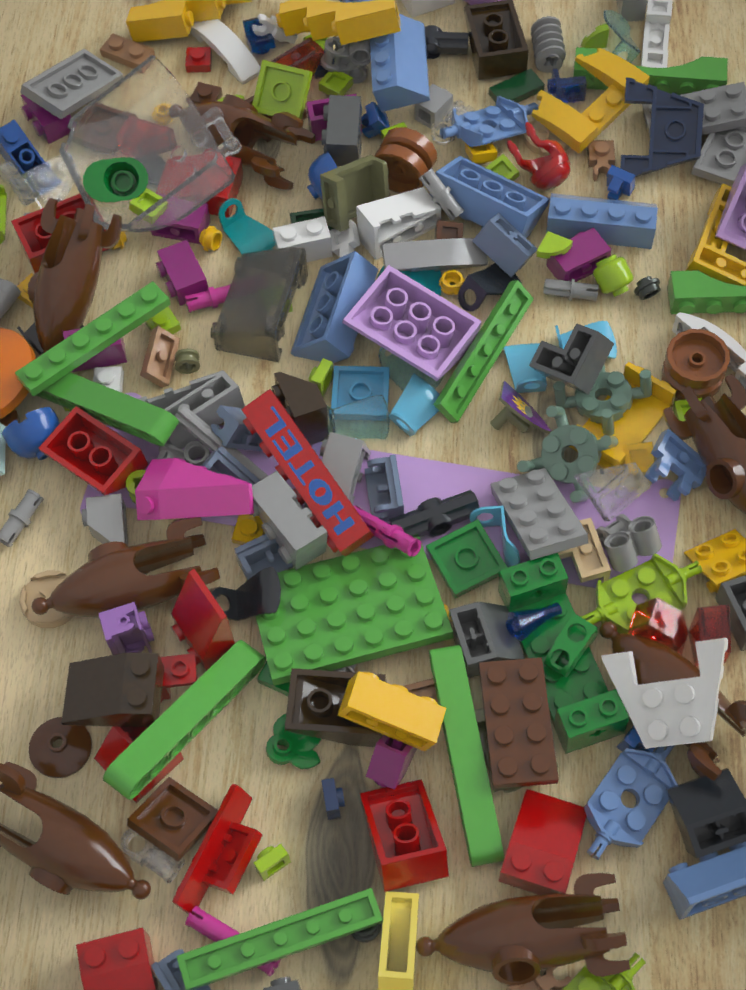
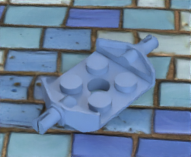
[440,96,538,147]
[584,745,678,860]

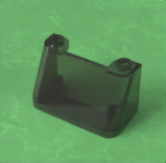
[210,246,308,363]

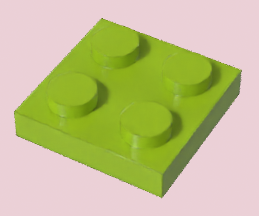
[252,60,313,120]

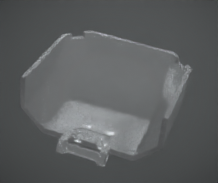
[59,55,242,232]

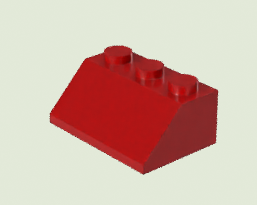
[11,192,110,274]
[38,406,148,495]

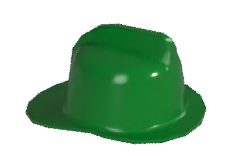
[83,157,148,203]

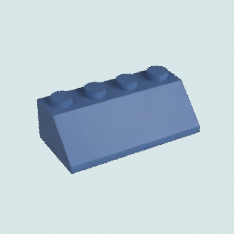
[370,14,430,112]
[430,156,550,238]
[546,193,658,249]
[291,251,378,363]
[663,841,746,920]

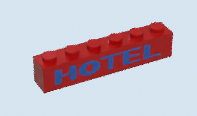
[241,389,374,557]

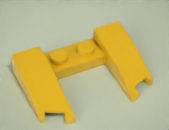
[532,48,650,154]
[685,183,746,286]

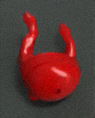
[507,122,571,190]

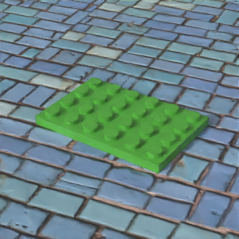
[246,536,453,686]

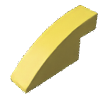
[378,891,419,990]

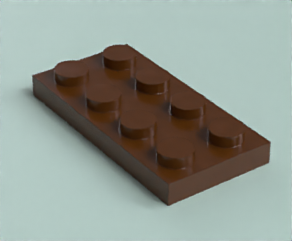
[479,657,559,789]

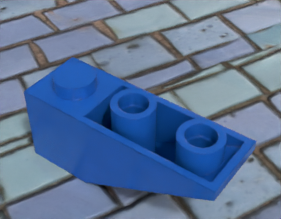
[0,119,60,197]

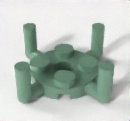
[553,363,652,436]
[517,405,618,503]

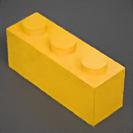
[338,671,446,752]

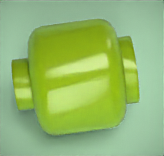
[593,254,633,297]

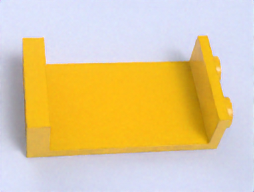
[569,361,677,476]

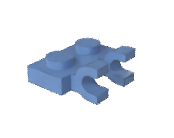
[645,429,707,501]

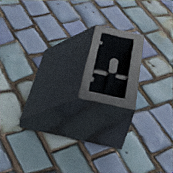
[666,768,746,858]

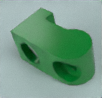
[544,613,598,678]

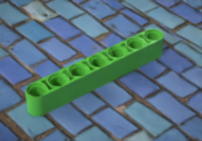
[36,372,179,447]
[103,640,266,800]
[429,645,504,867]

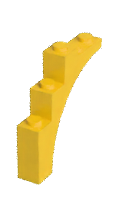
[126,0,253,42]
[276,0,401,45]

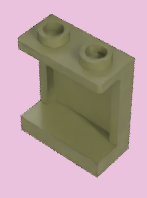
[320,155,391,232]

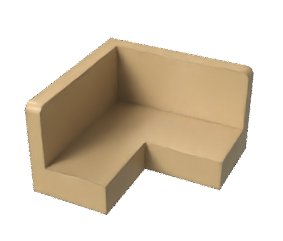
[558,518,611,583]

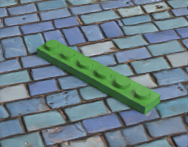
[433,280,534,423]
[15,281,171,397]
[176,888,383,990]

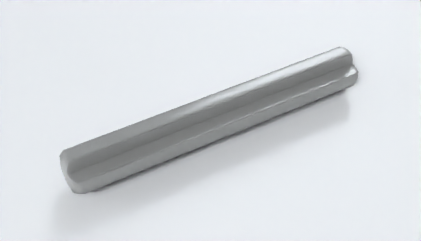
[175,406,268,481]

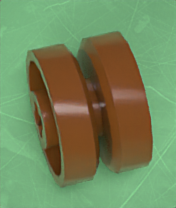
[374,127,437,194]
[662,329,730,400]

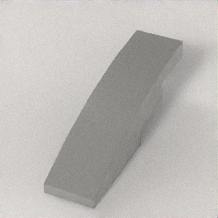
[381,238,488,272]

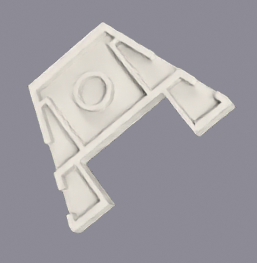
[601,638,728,749]

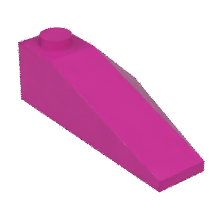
[135,458,254,520]

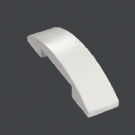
[641,0,673,68]
[190,19,261,85]
[672,312,746,390]

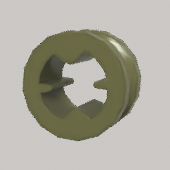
[174,348,200,374]

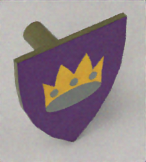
[490,381,551,434]

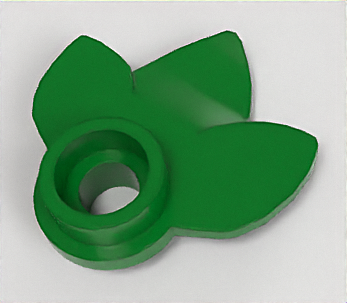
[266,714,321,769]

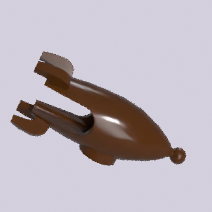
[169,94,316,190]
[28,197,122,353]
[663,374,746,514]
[32,517,221,618]
[599,621,746,781]
[0,761,151,900]
[416,873,630,985]

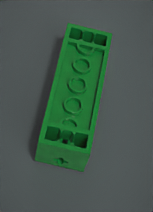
[498,552,630,754]

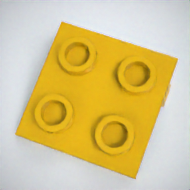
[684,529,746,593]

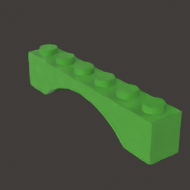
[572,47,728,95]
[667,270,746,314]

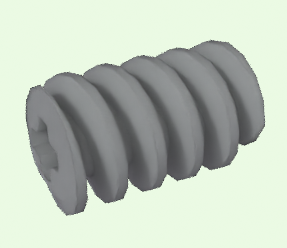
[530,16,566,73]

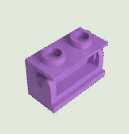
[98,602,155,655]

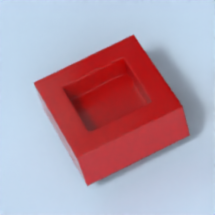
[185,47,212,73]

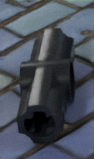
[425,25,469,59]
[389,490,480,537]

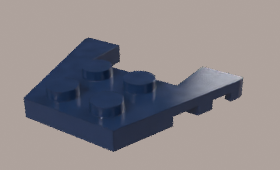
[620,77,704,177]

